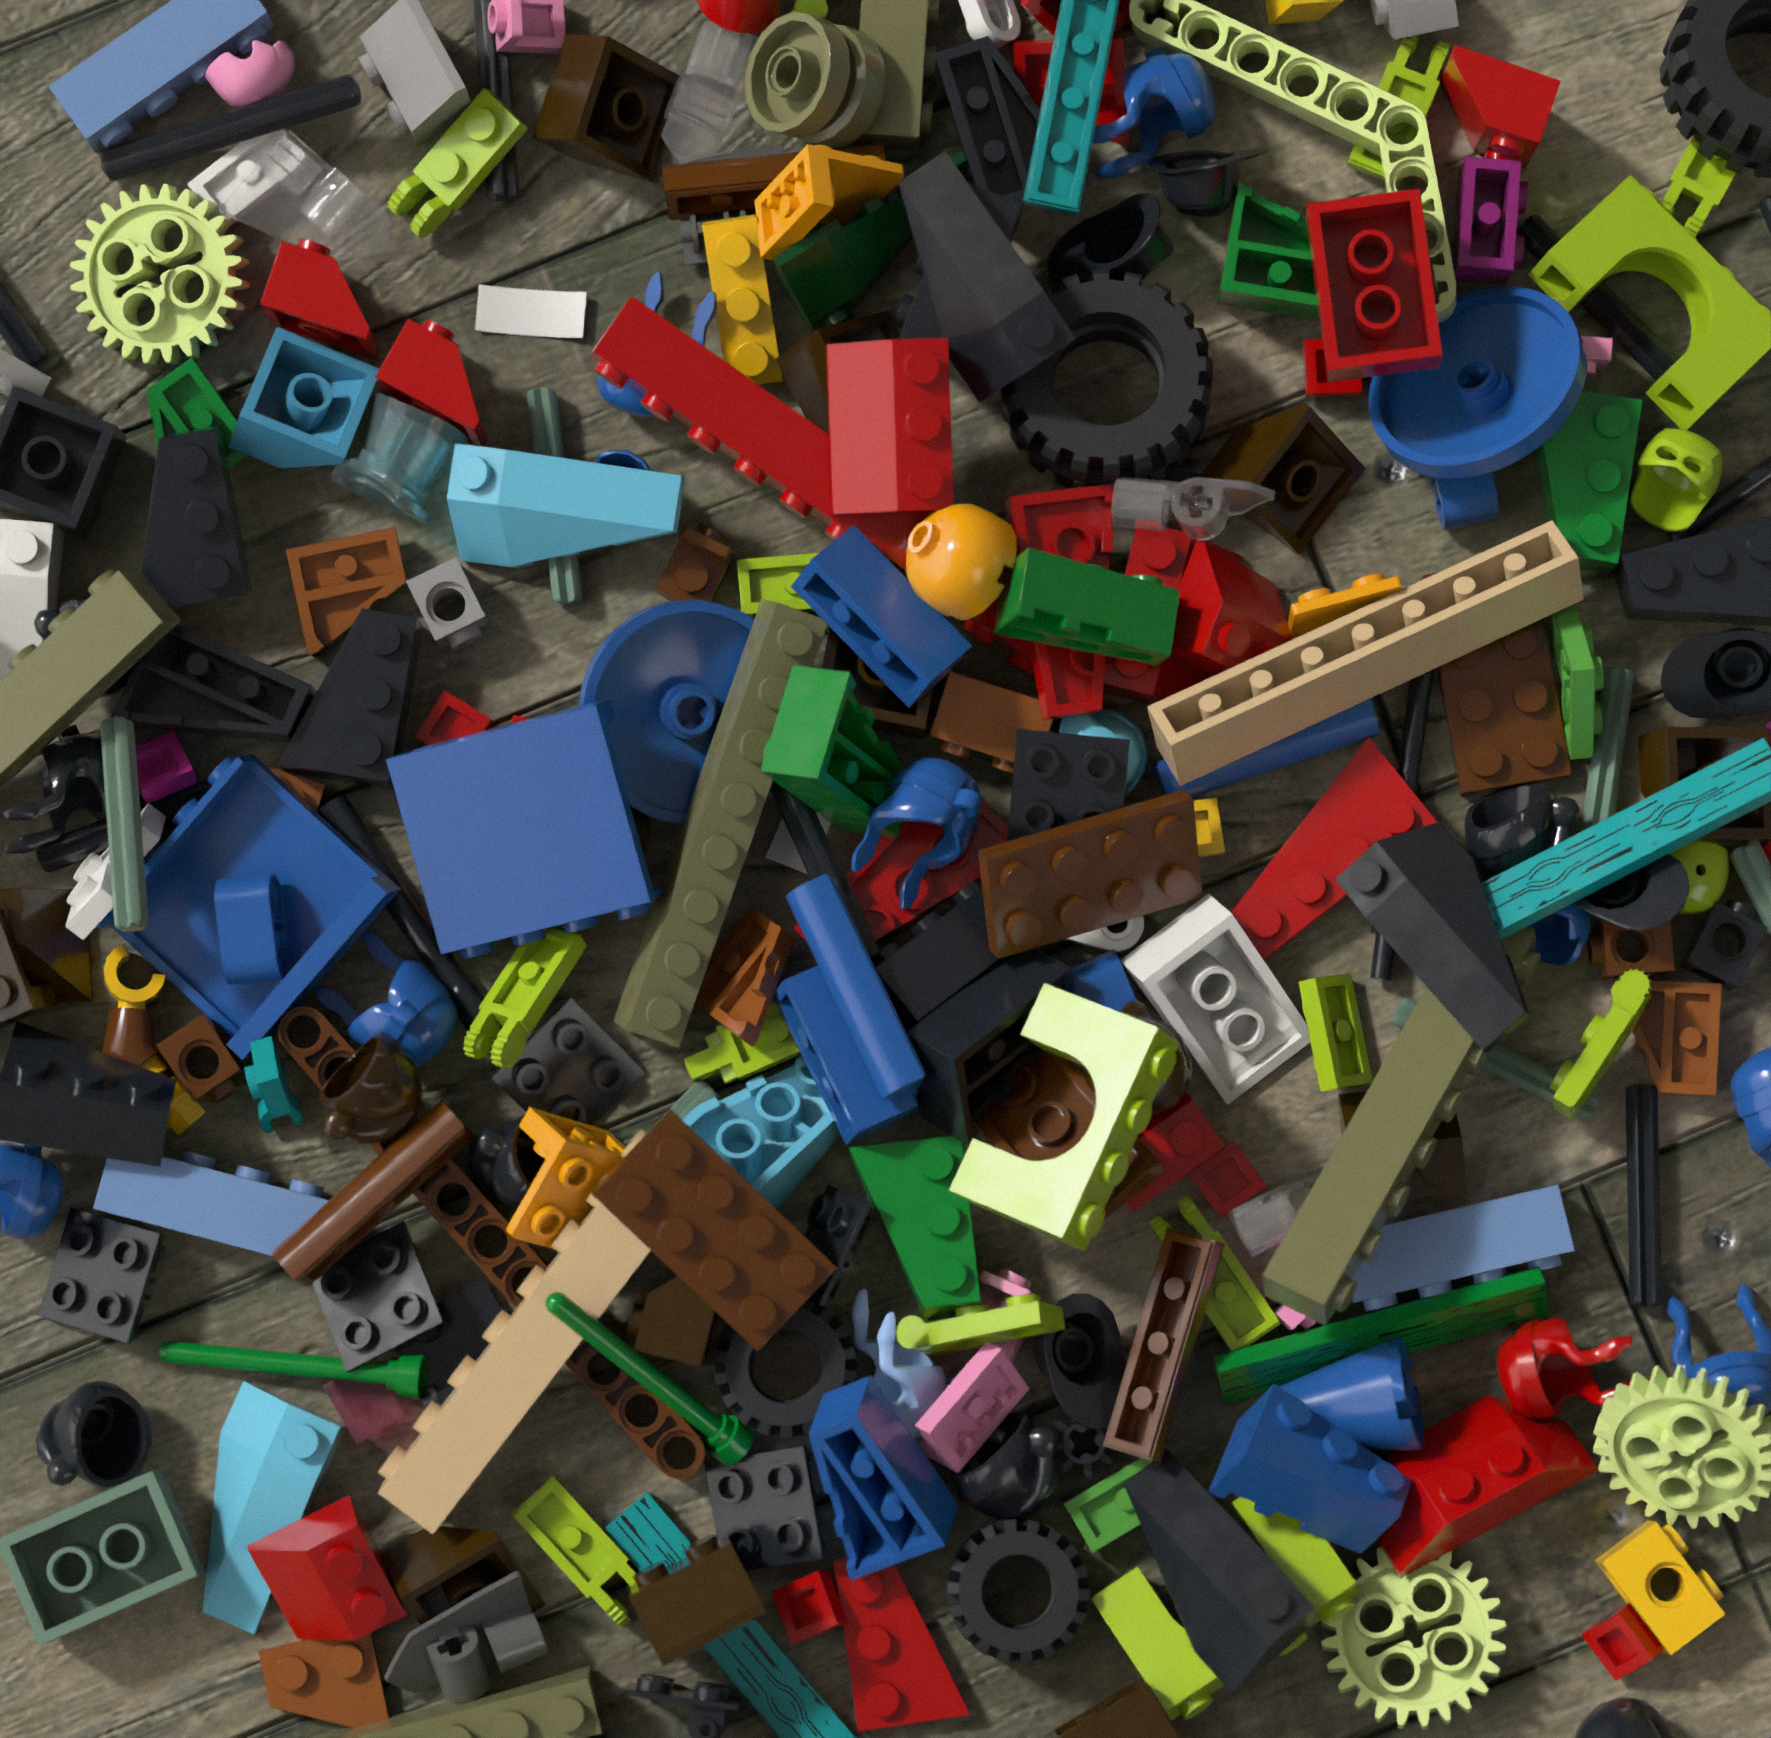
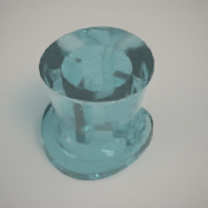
[330,393,468,525]

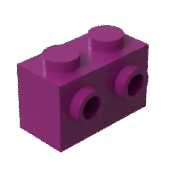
[1452,156,1528,284]

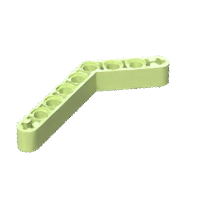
[1129,0,1456,323]

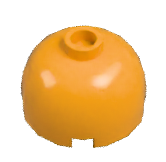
[906,504,1017,620]

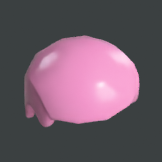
[205,40,295,108]

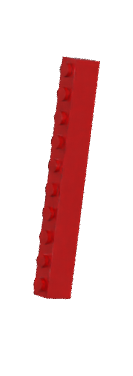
[588,296,1035,679]

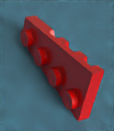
[1005,483,1117,721]
[1231,737,1437,962]
[793,800,1008,942]

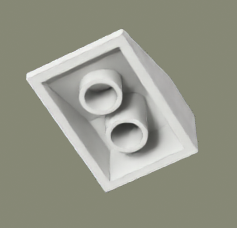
[0,519,64,681]
[1120,893,1310,1105]

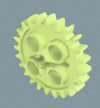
[70,184,250,365]
[1593,1365,1771,1529]
[1321,1547,1506,1729]

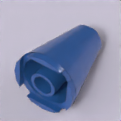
[1279,1337,1424,1451]

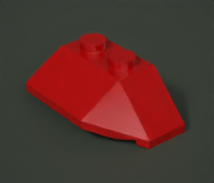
[1376,1395,1597,1578]

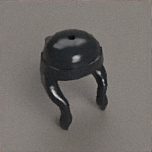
[3,725,107,854]

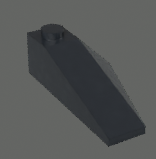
[898,151,1076,403]
[1335,821,1530,1054]
[1125,1449,1319,1695]

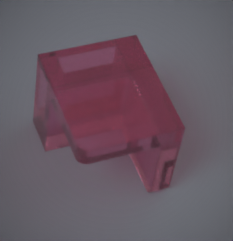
[323,1359,411,1445]

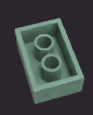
[0,1469,207,1646]

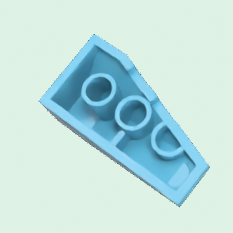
[447,443,685,568]
[682,1055,841,1210]
[202,1381,347,1634]

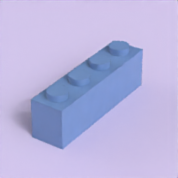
[48,0,274,152]
[93,1150,329,1256]
[1350,1185,1575,1311]

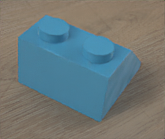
[229,327,380,468]

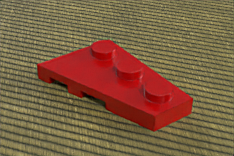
[833,1559,970,1732]

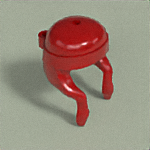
[1497,1317,1651,1419]

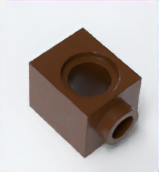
[1587,920,1675,980]
[156,1014,245,1106]

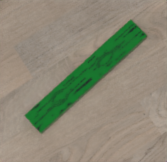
[1213,1267,1548,1405]

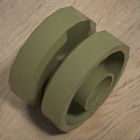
[745,12,885,148]

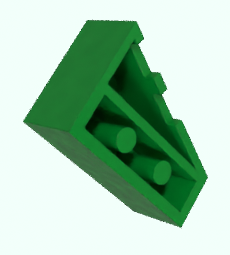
[1217,182,1320,321]
[1534,390,1642,574]
[993,548,1180,666]
[760,665,903,838]
[849,1136,981,1320]

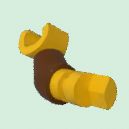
[102,944,205,1136]

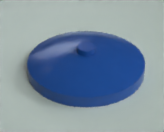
[1368,286,1587,479]
[579,600,770,824]

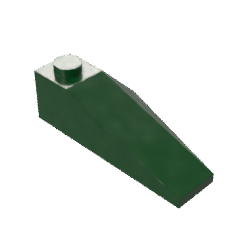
[774,151,967,334]

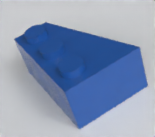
[808,1375,959,1581]
[1208,1383,1412,1554]

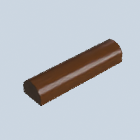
[662,143,888,220]
[271,1099,475,1287]
[1103,1228,1225,1463]

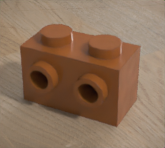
[930,669,1053,773]

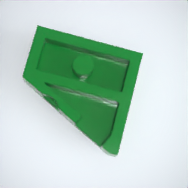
[146,357,248,469]

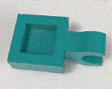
[245,1036,302,1133]

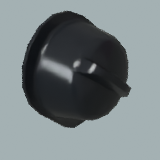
[1147,148,1268,218]
[1047,193,1174,284]
[1660,627,1771,718]
[1574,854,1690,931]
[1034,1294,1127,1429]

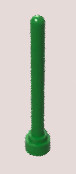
[545,1292,754,1466]
[158,1341,428,1400]

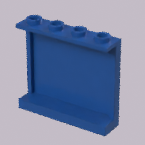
[386,698,665,959]
[97,754,401,1060]

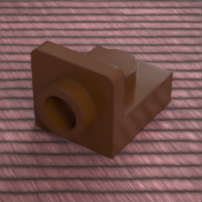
[655,524,735,602]

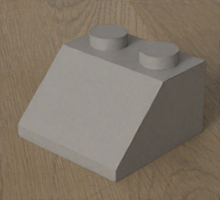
[358,0,471,145]

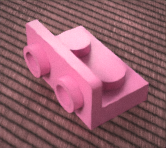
[914,1341,1029,1473]

